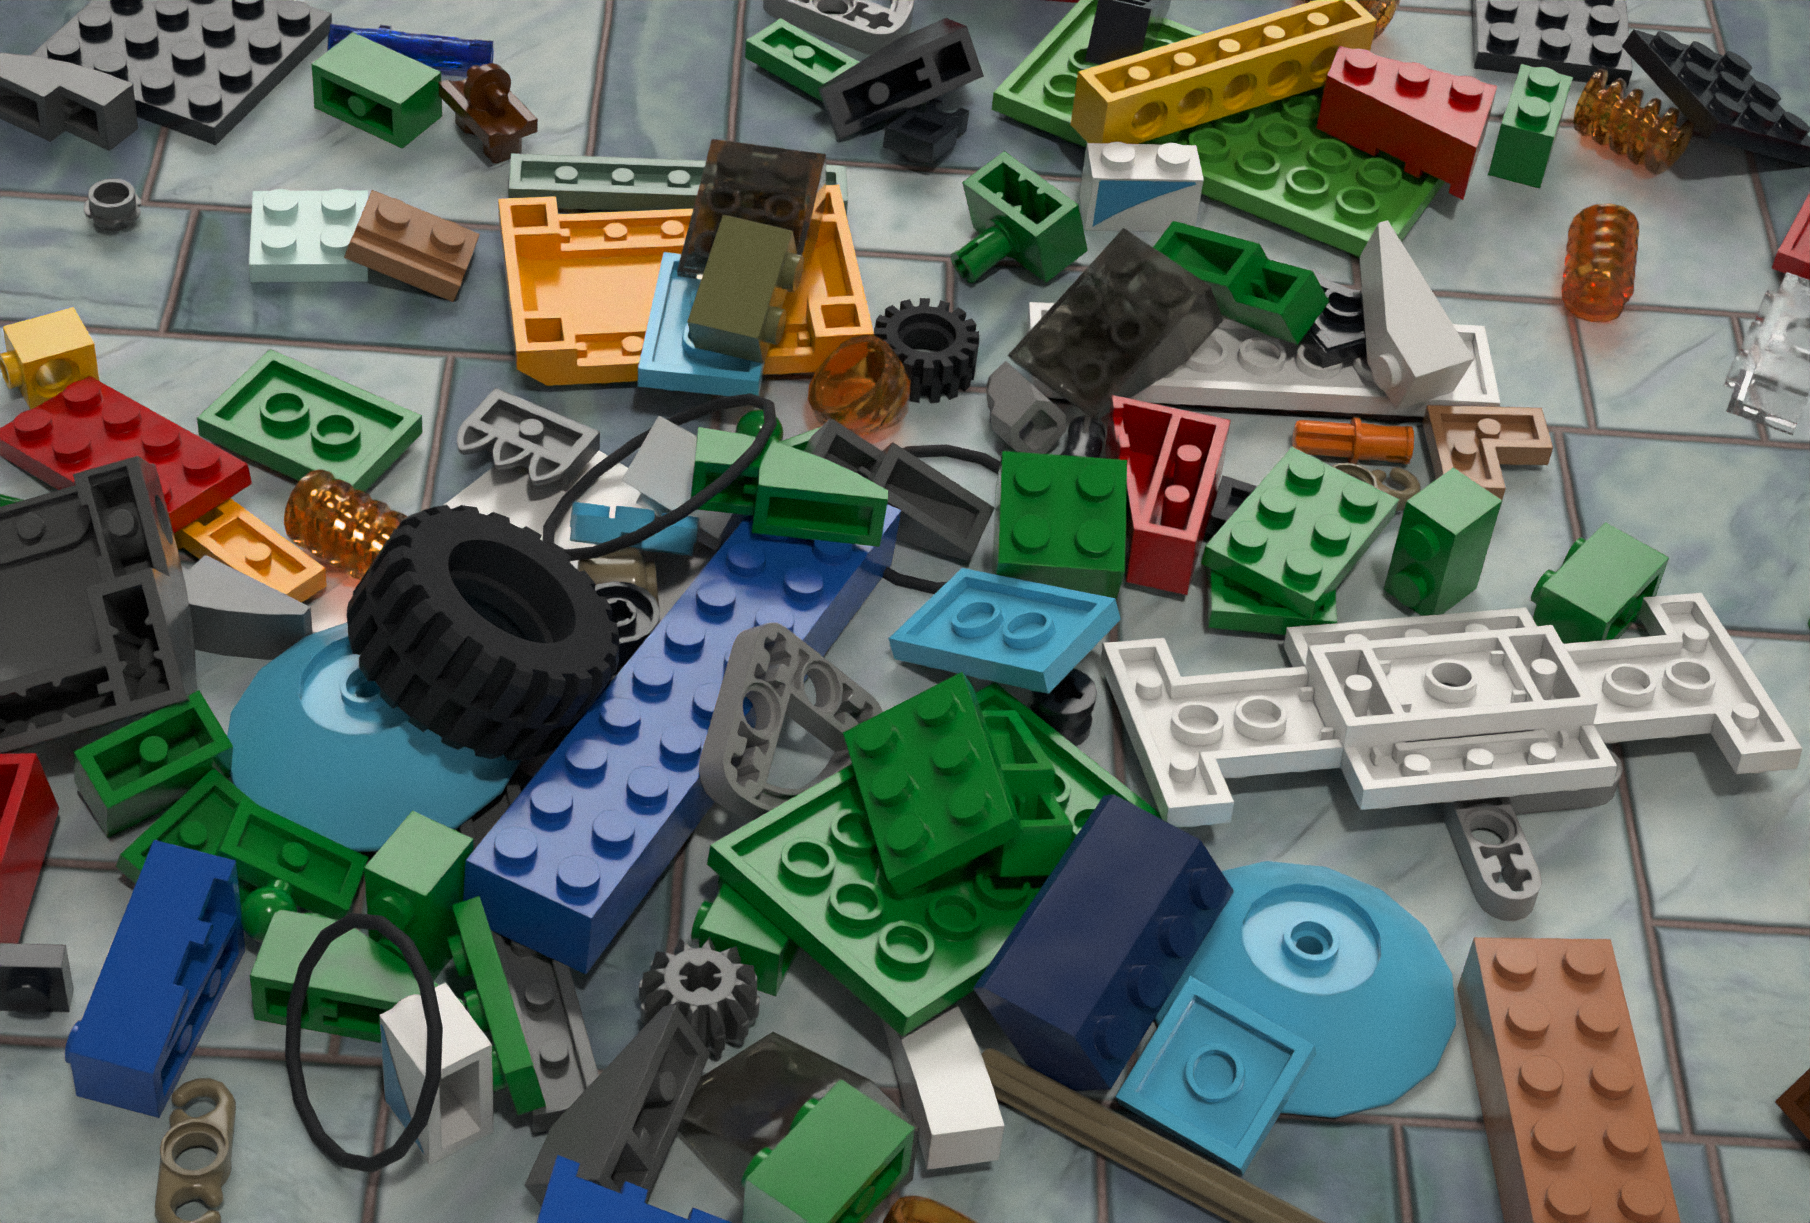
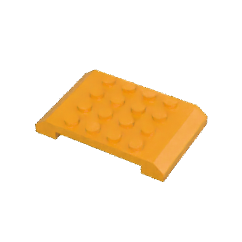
[498,185,874,386]

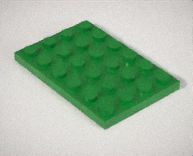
[707,682,1162,1037]

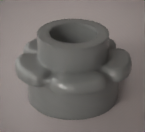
[84,178,142,231]

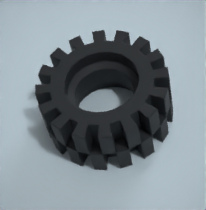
[871,298,980,403]

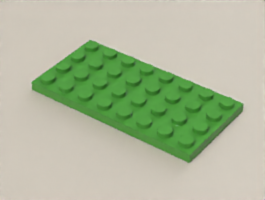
[991,0,1445,259]

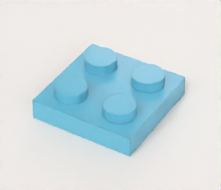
[1115,976,1316,1176]

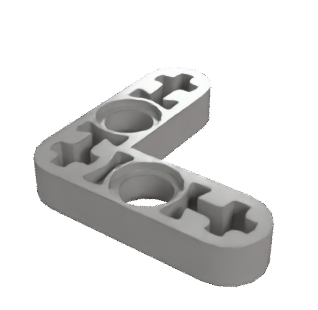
[1438,748,1623,921]

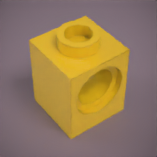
[0,307,99,409]

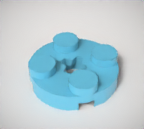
[570,502,699,556]

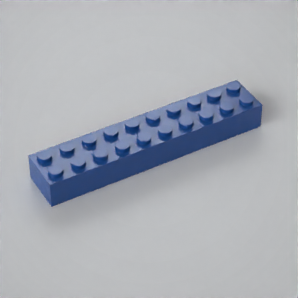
[463,504,901,974]

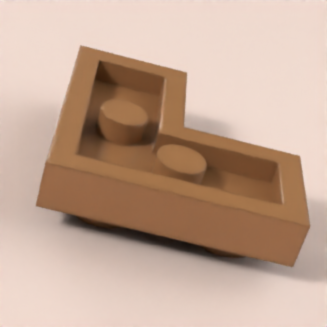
[1422,405,1553,500]

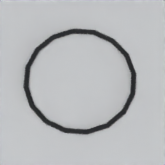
[542,393,777,561]

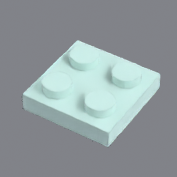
[249,189,369,283]

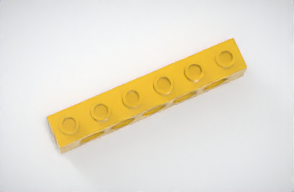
[1070,0,1377,144]

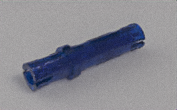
[327,23,494,72]

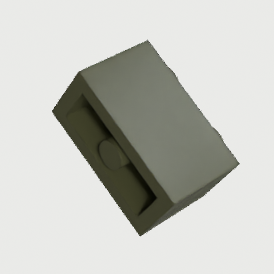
[687,215,804,364]

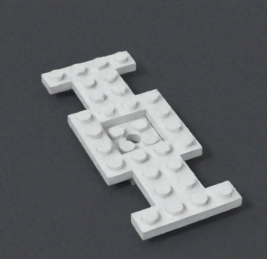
[1100,593,1803,828]

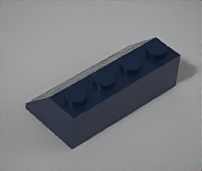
[973,794,1234,1091]

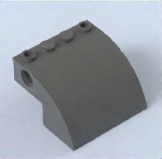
[0,456,196,754]

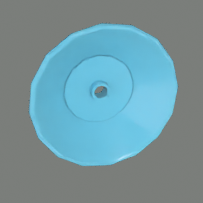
[227,622,521,852]
[1154,861,1456,1118]

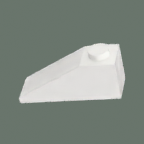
[1360,220,1474,410]

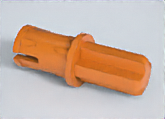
[1292,417,1414,464]

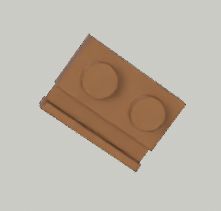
[344,190,480,302]

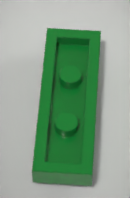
[447,896,546,1115]

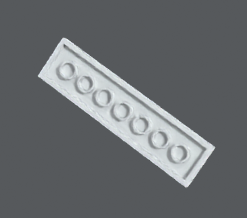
[1027,302,1500,417]

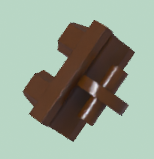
[438,63,538,163]

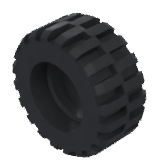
[346,505,620,761]

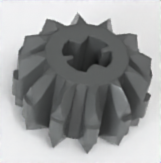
[639,936,760,1059]

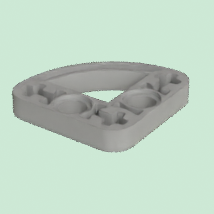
[763,0,914,55]
[699,623,883,820]

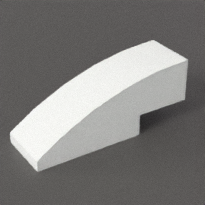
[882,1002,1004,1170]

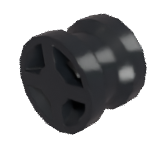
[1030,668,1097,746]

